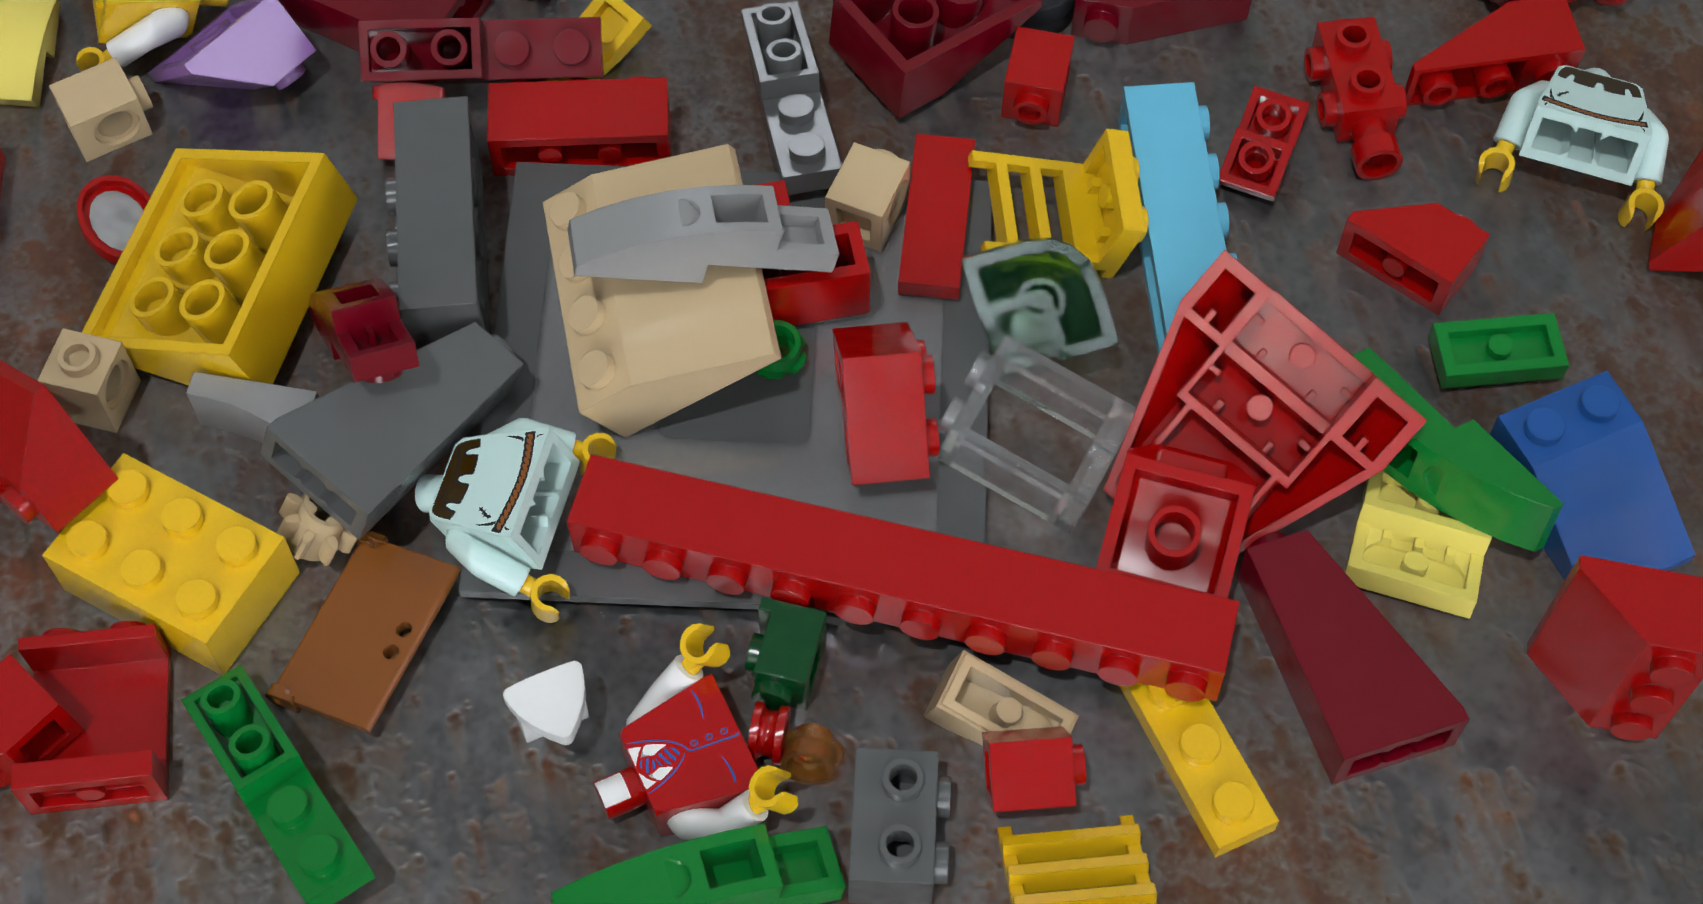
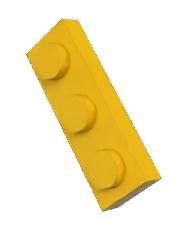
[1119,683,1279,858]

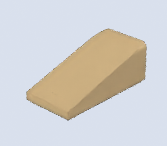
[923,650,1079,746]

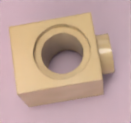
[49,57,153,162]
[825,142,910,252]
[37,328,141,433]

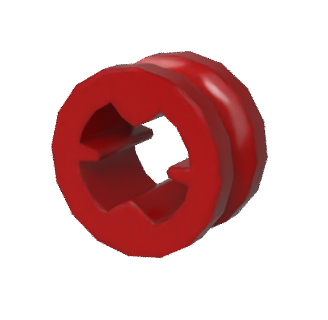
[747,701,791,766]

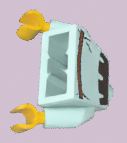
[1475,65,1669,231]
[415,418,617,623]

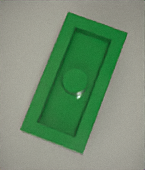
[1428,313,1570,389]

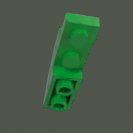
[1353,347,1564,552]
[181,665,376,904]
[550,823,846,904]

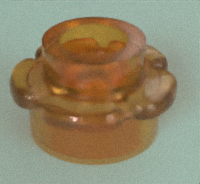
[780,723,845,785]

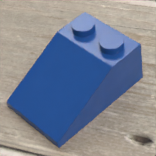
[1490,371,1696,581]

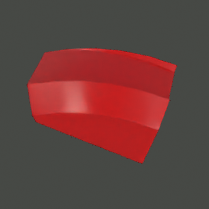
[1096,443,1256,598]

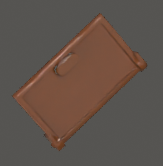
[265,530,461,734]

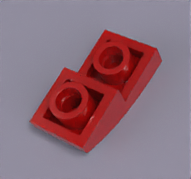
[1219,85,1310,202]

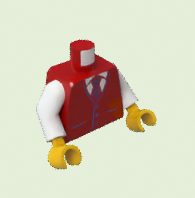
[593,623,798,840]

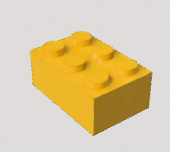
[42,453,300,675]

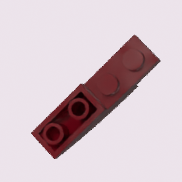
[358,17,604,84]
[309,278,420,383]

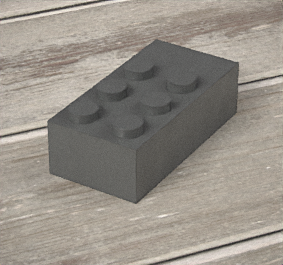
[385,96,491,350]

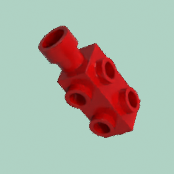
[1304,16,1407,180]

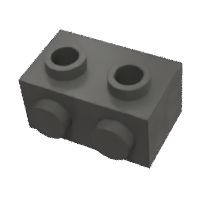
[848,747,951,904]

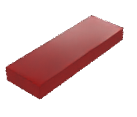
[898,134,975,300]

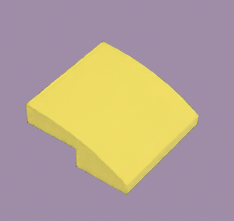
[0,0,61,107]
[1344,471,1492,619]

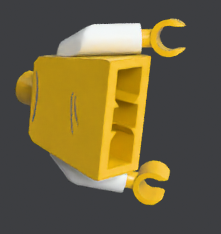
[76,0,228,72]

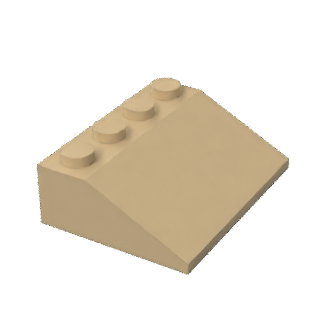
[543,144,781,438]

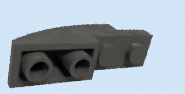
[741,1,842,195]

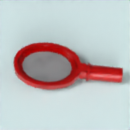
[77,175,151,264]

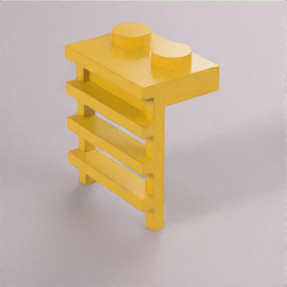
[968,128,1149,279]
[997,815,1157,904]

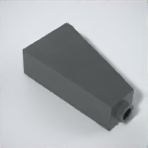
[260,322,524,540]

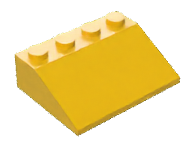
[82,148,358,386]

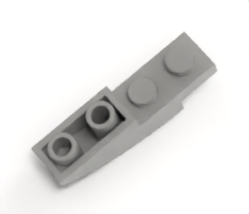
[567,185,839,283]

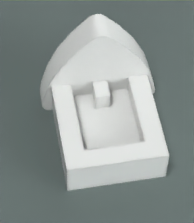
[503,661,589,745]

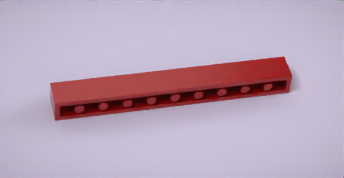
[567,454,1240,702]

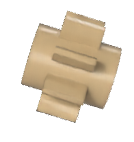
[277,493,357,566]

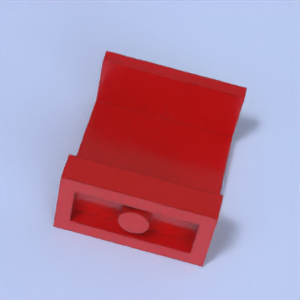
[10,621,171,815]

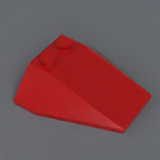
[1103,250,1427,553]

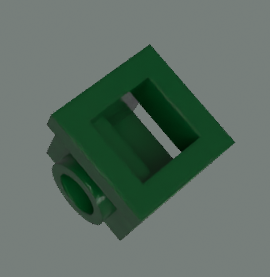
[745,597,827,710]

